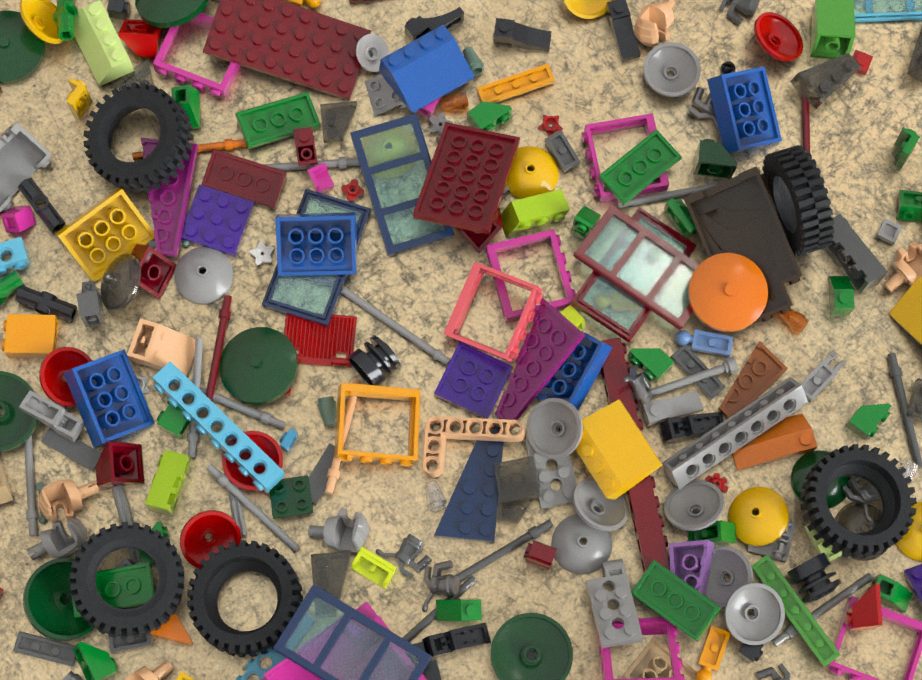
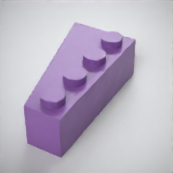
[669,540,715,626]

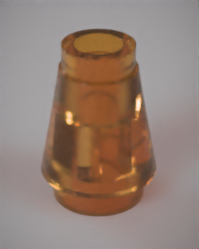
[440,91,469,111]
[779,309,809,332]

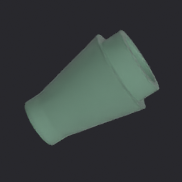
[462,47,484,76]
[317,396,336,426]

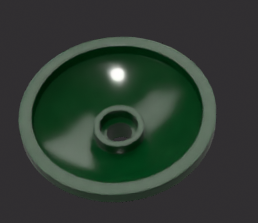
[790,450,851,509]

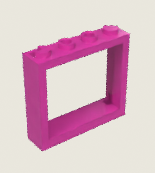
[153,13,240,98]
[581,113,669,203]
[486,229,576,324]
[826,596,922,680]
[597,618,685,680]

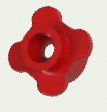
[341,179,364,201]

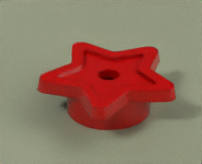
[538,115,563,137]

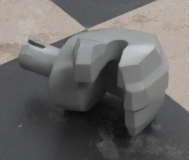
[308,508,370,552]
[27,518,87,560]

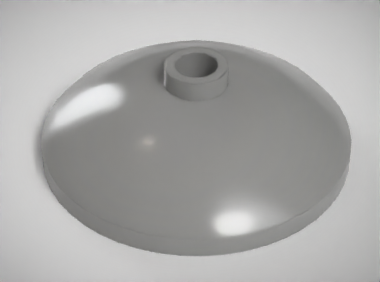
[643,42,701,97]
[174,247,233,304]
[526,398,583,459]
[572,477,629,532]
[664,480,725,531]
[551,514,612,574]
[706,546,753,608]
[724,583,785,645]

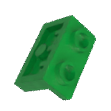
[895,127,920,169]
[897,190,922,222]
[664,198,697,239]

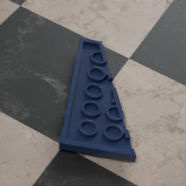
[434,426,503,543]

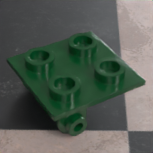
[269,475,313,519]

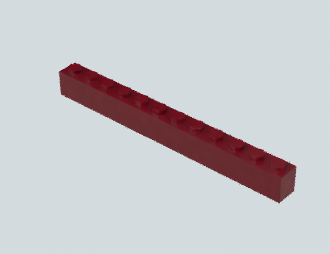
[601,337,670,573]

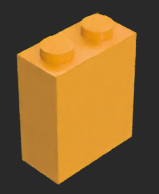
[2,314,59,358]

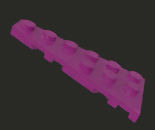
[141,138,198,257]
[495,298,585,420]

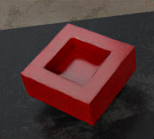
[848,50,873,75]

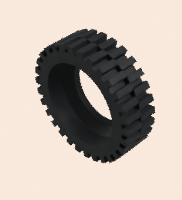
[83,83,194,193]
[762,145,834,256]
[800,444,917,559]
[70,522,184,639]
[187,540,303,657]

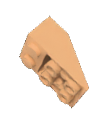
[127,318,195,377]

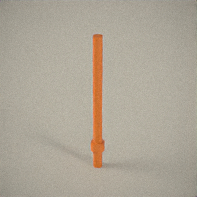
[132,138,247,160]

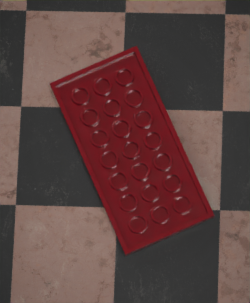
[203,0,371,101]

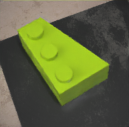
[501,189,570,238]
[145,450,191,517]

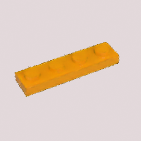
[477,63,555,103]

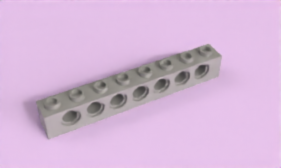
[662,377,808,489]

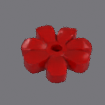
[705,473,729,493]

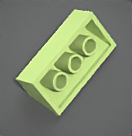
[74,0,134,86]

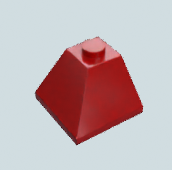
[118,19,162,58]
[845,583,883,631]

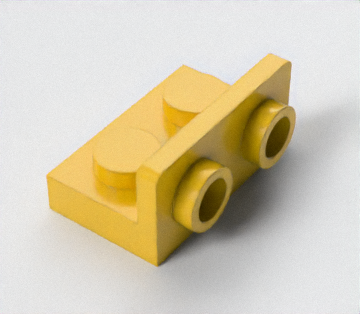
[66,78,93,120]

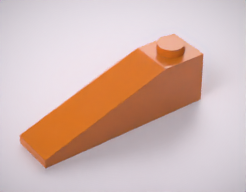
[732,414,818,471]

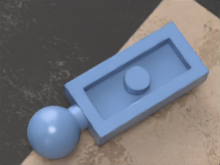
[675,329,733,357]

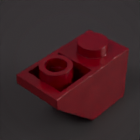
[293,127,318,167]

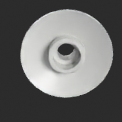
[356,34,389,72]

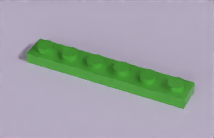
[752,554,841,667]

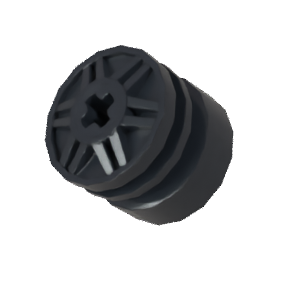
[348,335,401,386]
[787,552,842,603]

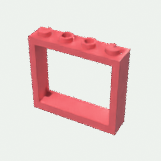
[444,261,543,363]

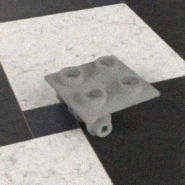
[365,74,406,116]
[747,512,796,562]

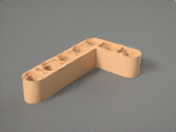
[422,416,526,478]

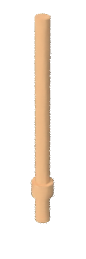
[325,379,361,495]

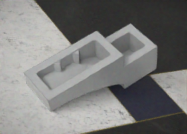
[19,390,85,442]
[641,391,704,426]

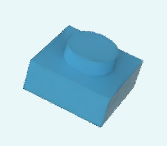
[279,428,299,453]

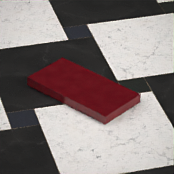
[201,149,287,209]

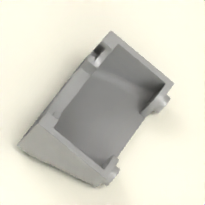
[0,123,52,212]

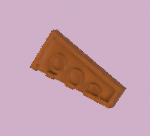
[718,341,788,419]

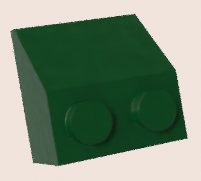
[693,139,737,179]

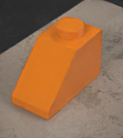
[150,613,193,646]

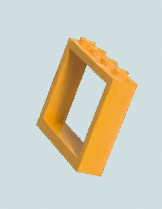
[334,383,420,467]

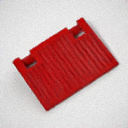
[284,313,357,368]

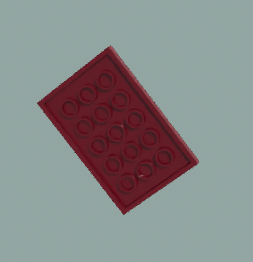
[413,122,520,235]

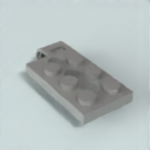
[525,425,577,509]
[586,559,643,649]

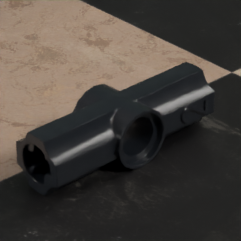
[18,178,66,233]
[15,285,77,322]

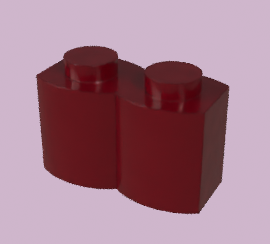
[523,540,557,571]

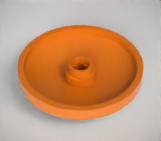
[688,253,768,332]

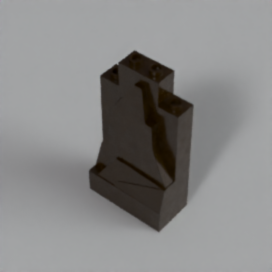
[683,166,803,322]

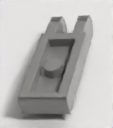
[801,352,846,402]

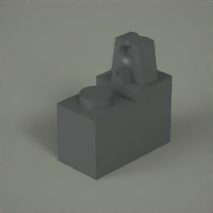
[76,281,105,327]

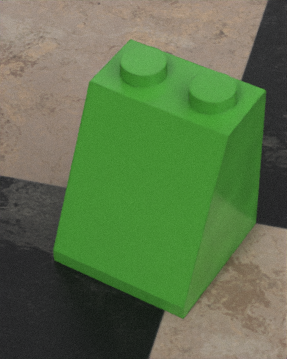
[810,0,856,60]

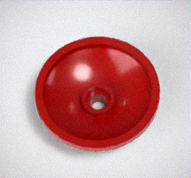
[754,12,803,62]
[39,347,93,407]
[222,431,283,491]
[180,510,241,569]

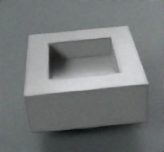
[876,218,903,245]

